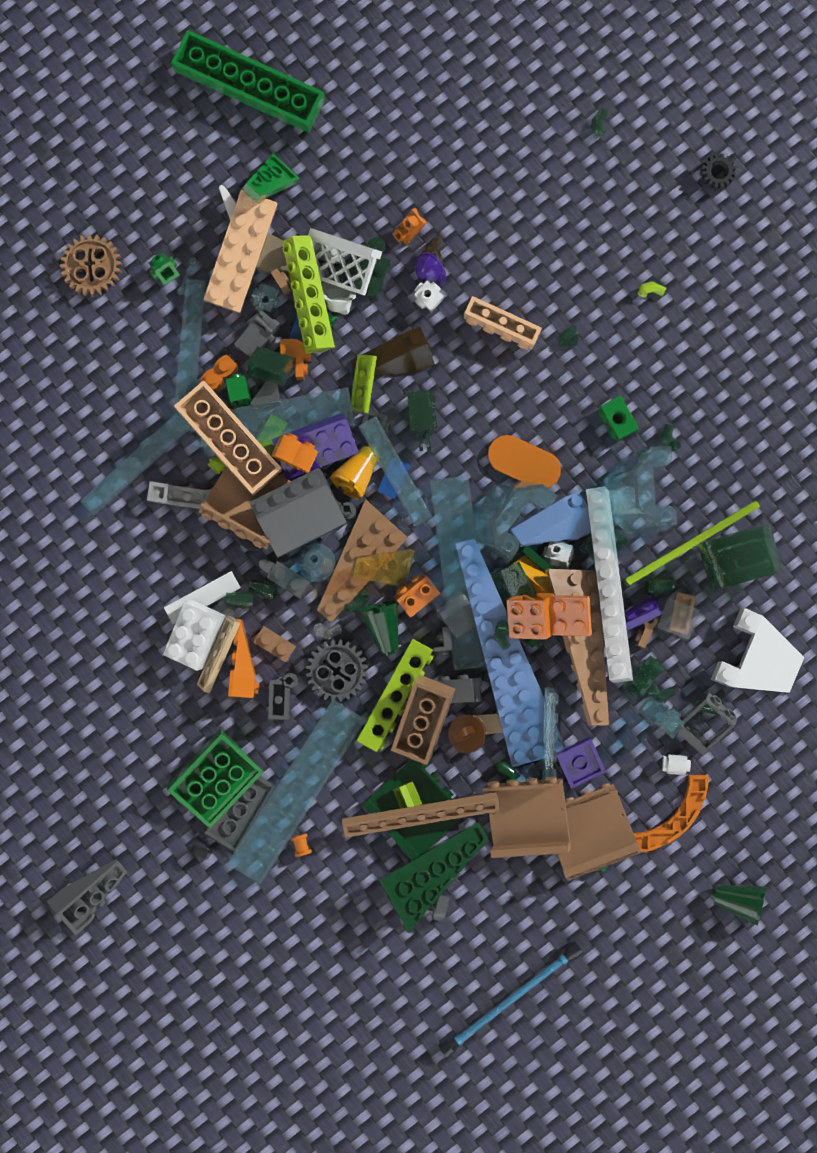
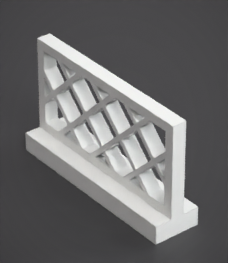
[308,228,382,295]

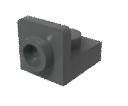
[360,411,393,438]
[432,627,452,656]

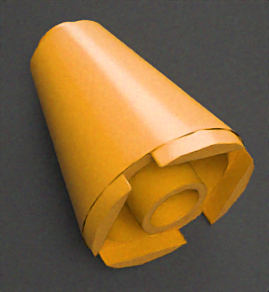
[330,446,379,500]

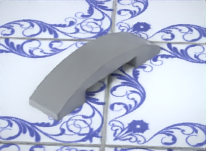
[147,482,211,509]

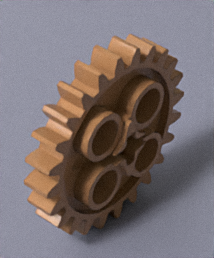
[60,234,123,297]

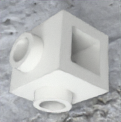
[414,281,444,312]
[543,541,574,570]

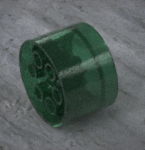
[698,524,784,591]

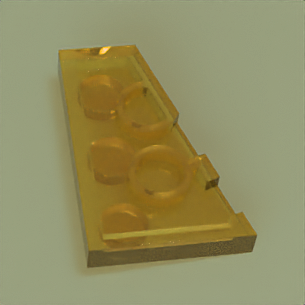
[350,549,415,587]

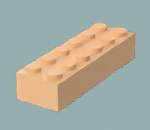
[204,190,278,314]
[174,380,282,496]

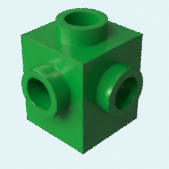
[148,252,180,286]

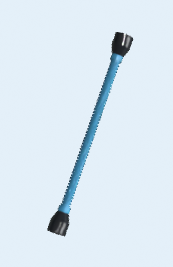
[438,941,584,1059]

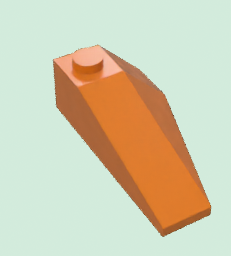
[228,619,260,698]

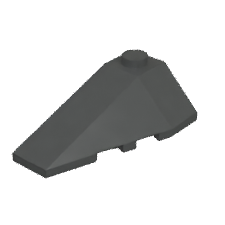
[47,859,127,935]

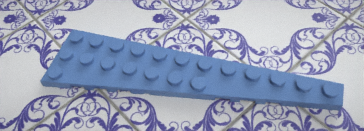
[455,538,566,767]

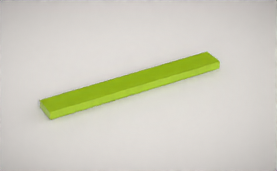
[623,501,760,586]

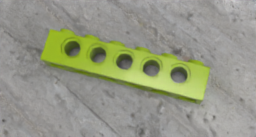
[282,235,335,353]
[357,639,434,752]

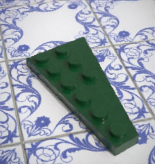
[379,822,488,933]

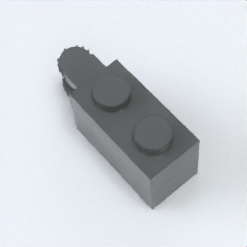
[258,559,311,599]

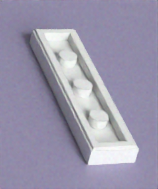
[164,571,241,625]

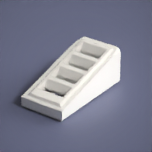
[219,185,236,220]

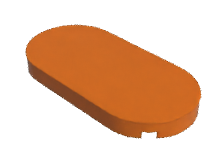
[488,435,561,490]

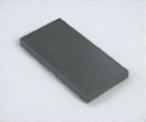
[204,776,277,853]

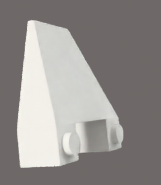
[711,608,804,693]

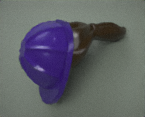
[414,235,447,286]

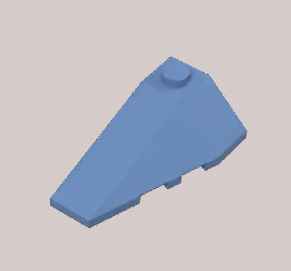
[510,491,591,547]

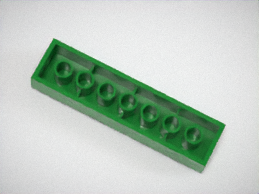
[171,30,325,133]

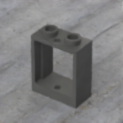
[674,692,737,755]

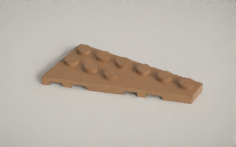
[317,500,408,623]

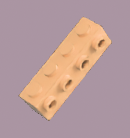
[464,296,542,350]

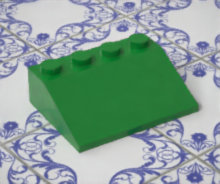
[166,729,264,828]

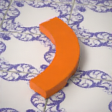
[634,775,709,852]

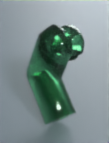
[662,424,681,451]
[344,591,370,613]
[646,684,676,702]

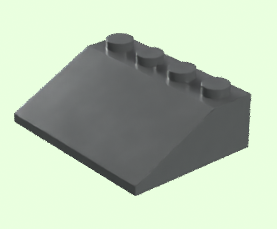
[249,468,347,558]

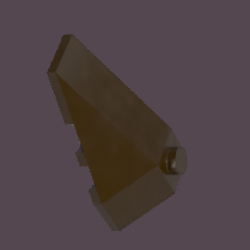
[351,326,435,377]

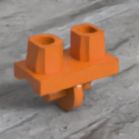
[393,208,427,245]

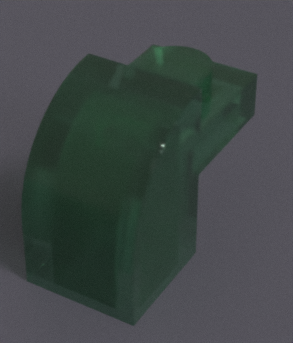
[623,655,666,699]

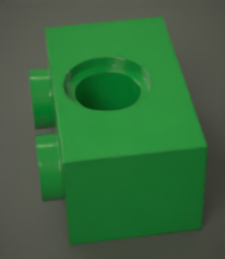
[226,374,252,409]
[598,395,639,442]

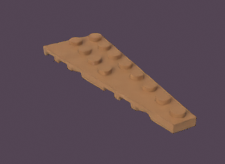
[545,569,609,726]

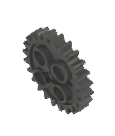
[306,639,368,702]

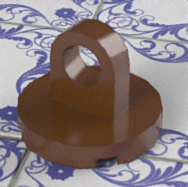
[448,715,486,753]

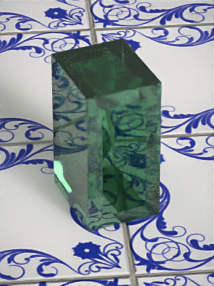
[247,346,293,386]

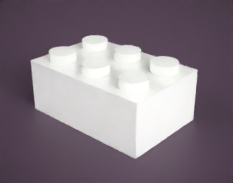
[163,600,226,671]

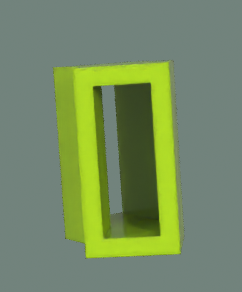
[393,781,422,809]

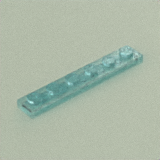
[358,416,432,526]
[542,688,559,780]

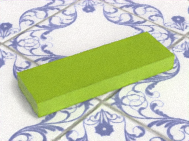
[349,354,377,413]

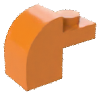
[280,339,312,380]

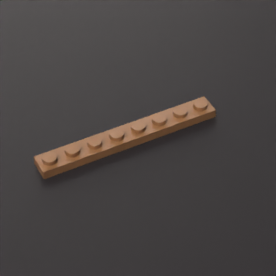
[342,792,500,838]

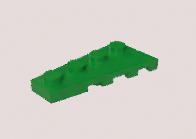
[243,153,300,202]

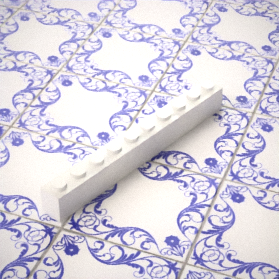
[586,486,633,683]

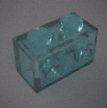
[637,696,685,739]

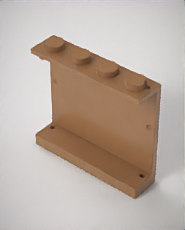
[199,466,291,550]
[482,777,571,858]
[558,783,641,881]

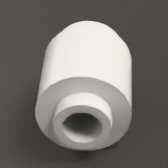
[662,754,691,775]

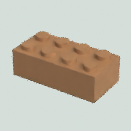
[391,675,456,765]

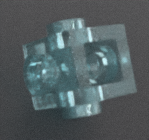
[250,282,279,313]

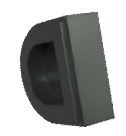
[190,844,212,860]

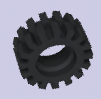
[700,153,736,191]

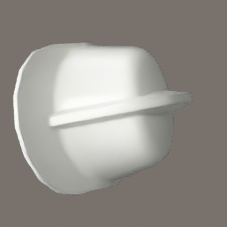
[321,282,356,315]

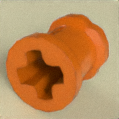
[290,833,312,857]

